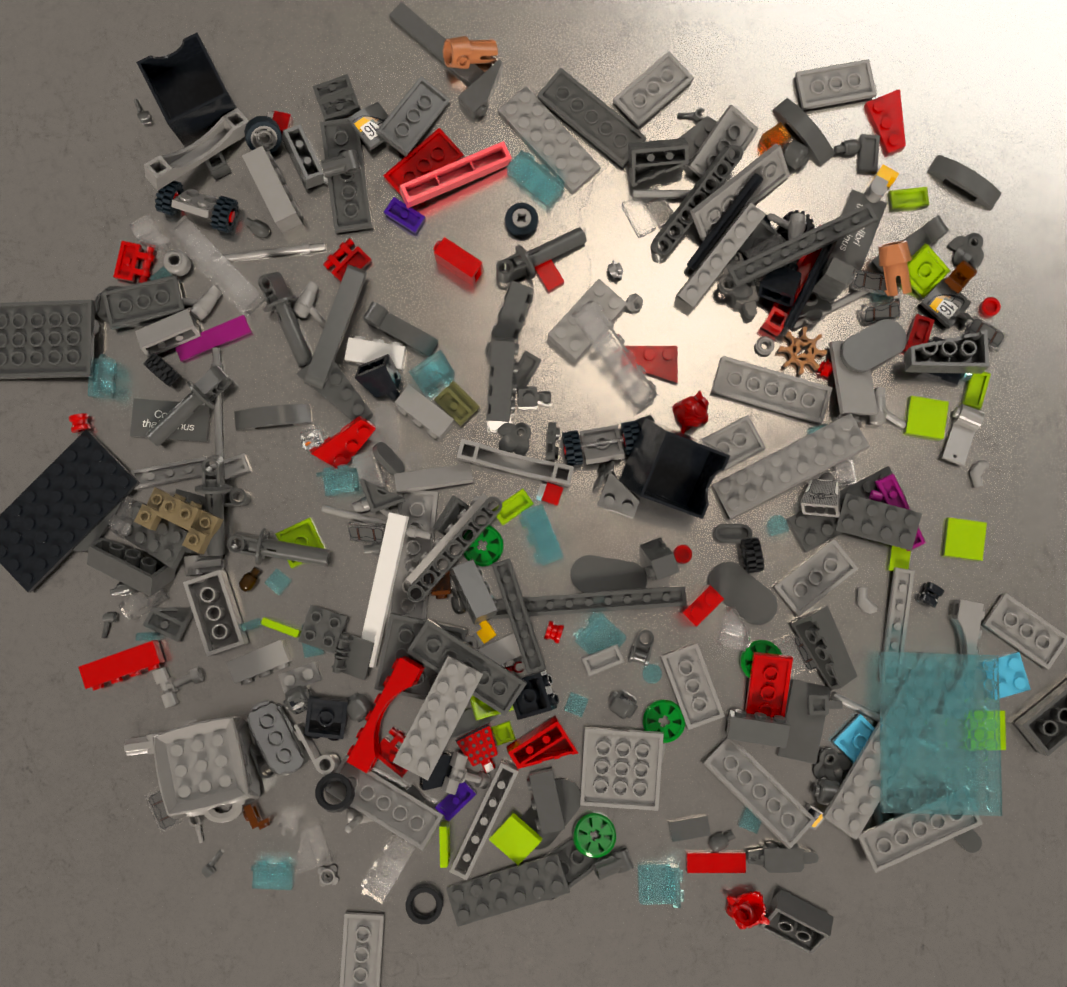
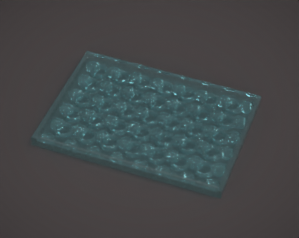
[879,652,1002,816]

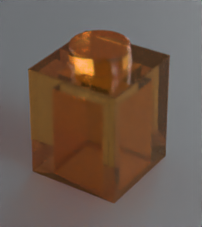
[759,122,792,151]

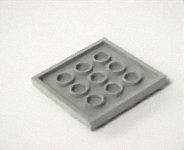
[580,727,664,811]

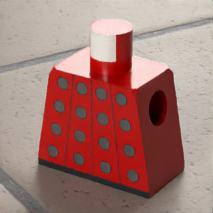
[455,722,498,773]

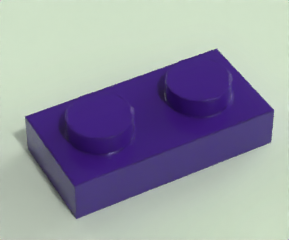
[384,197,426,234]
[435,781,477,822]

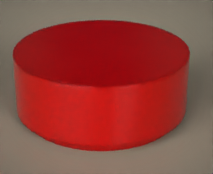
[980,297,1001,317]
[673,545,692,564]

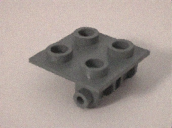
[298,605,347,654]
[331,632,374,680]

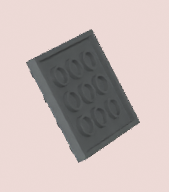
[374,612,467,700]

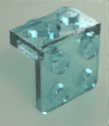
[88,354,118,398]
[574,612,627,655]
[638,863,684,908]

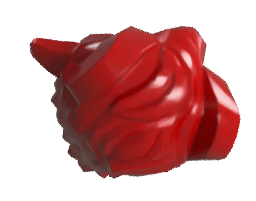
[672,391,709,434]
[726,891,770,930]

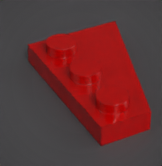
[864,89,906,155]
[620,346,678,384]
[310,416,376,471]

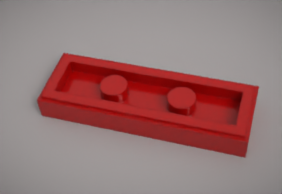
[686,852,746,873]

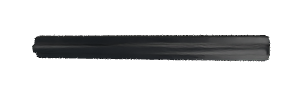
[687,173,763,270]
[783,241,837,330]

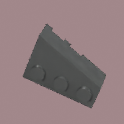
[628,138,689,187]
[639,537,680,581]

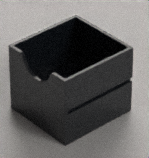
[136,33,237,145]
[619,418,730,519]

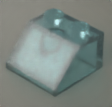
[408,350,456,396]

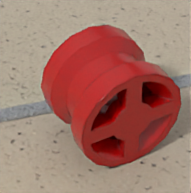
[68,413,91,433]
[544,621,564,643]

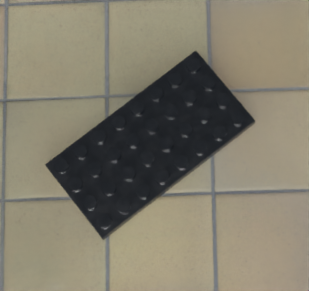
[0,429,140,593]

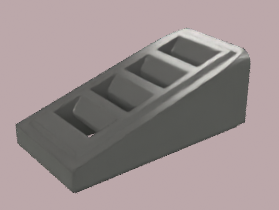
[205,151,231,180]

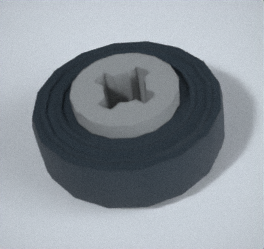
[505,202,539,237]

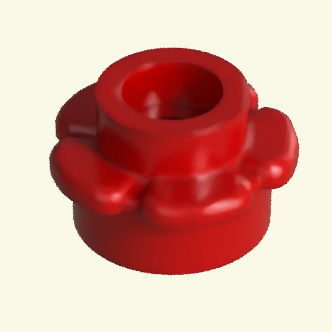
[818,359,833,378]

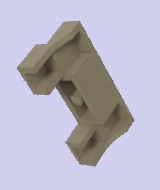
[134,487,224,554]

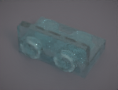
[316,465,359,496]
[251,860,294,890]

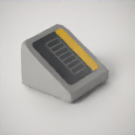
[805,803,824,830]

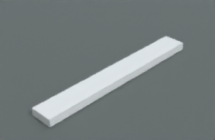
[361,512,409,668]

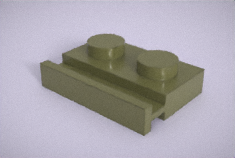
[434,380,480,427]

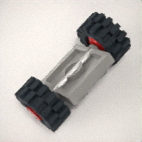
[155,181,239,233]
[562,420,640,466]

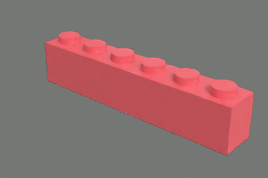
[400,141,512,209]

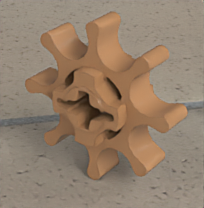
[778,327,827,375]

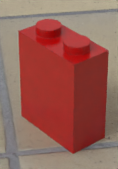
[433,237,484,287]
[677,585,724,627]

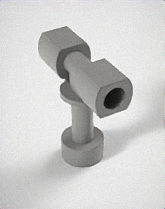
[152,667,203,708]
[441,752,490,795]

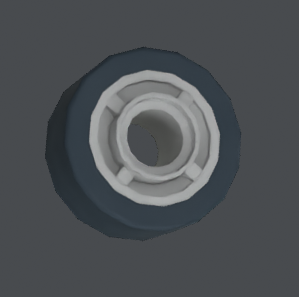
[244,116,282,153]

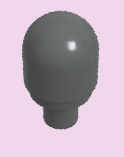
[834,139,860,155]
[244,217,270,238]
[364,541,382,556]
[110,582,136,596]
[451,587,467,614]
[709,831,736,852]

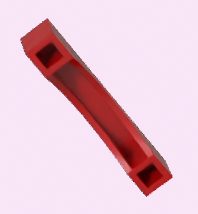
[761,225,822,336]
[347,656,425,774]

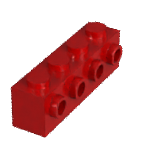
[78,640,165,691]

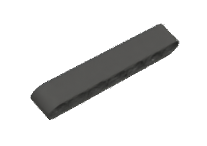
[651,145,743,255]
[304,265,367,390]
[407,497,503,602]

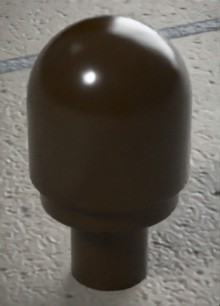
[239,566,261,592]

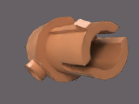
[443,36,498,69]
[878,241,912,296]

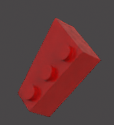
[506,716,578,769]

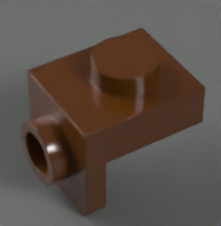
[944,260,977,293]
[430,571,452,599]
[243,802,274,830]

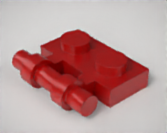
[323,238,372,282]
[113,241,155,283]
[378,727,408,778]

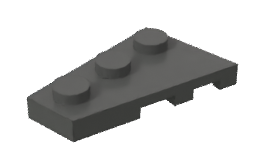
[679,115,717,174]

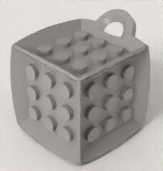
[153,716,260,823]

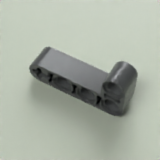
[872,215,950,276]
[363,301,438,357]

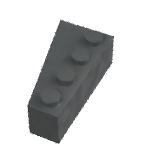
[812,257,855,302]
[296,361,375,421]
[791,605,858,690]

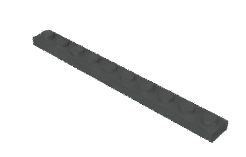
[493,586,687,619]

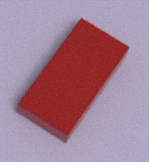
[535,259,565,292]

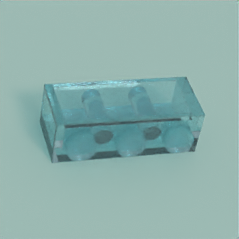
[507,150,565,208]
[519,504,564,567]

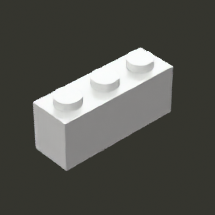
[344,335,407,372]

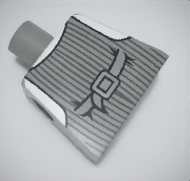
[800,473,840,518]

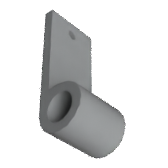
[942,404,985,466]
[294,723,340,775]

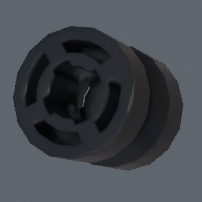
[918,581,945,608]

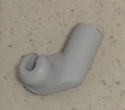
[857,587,878,614]

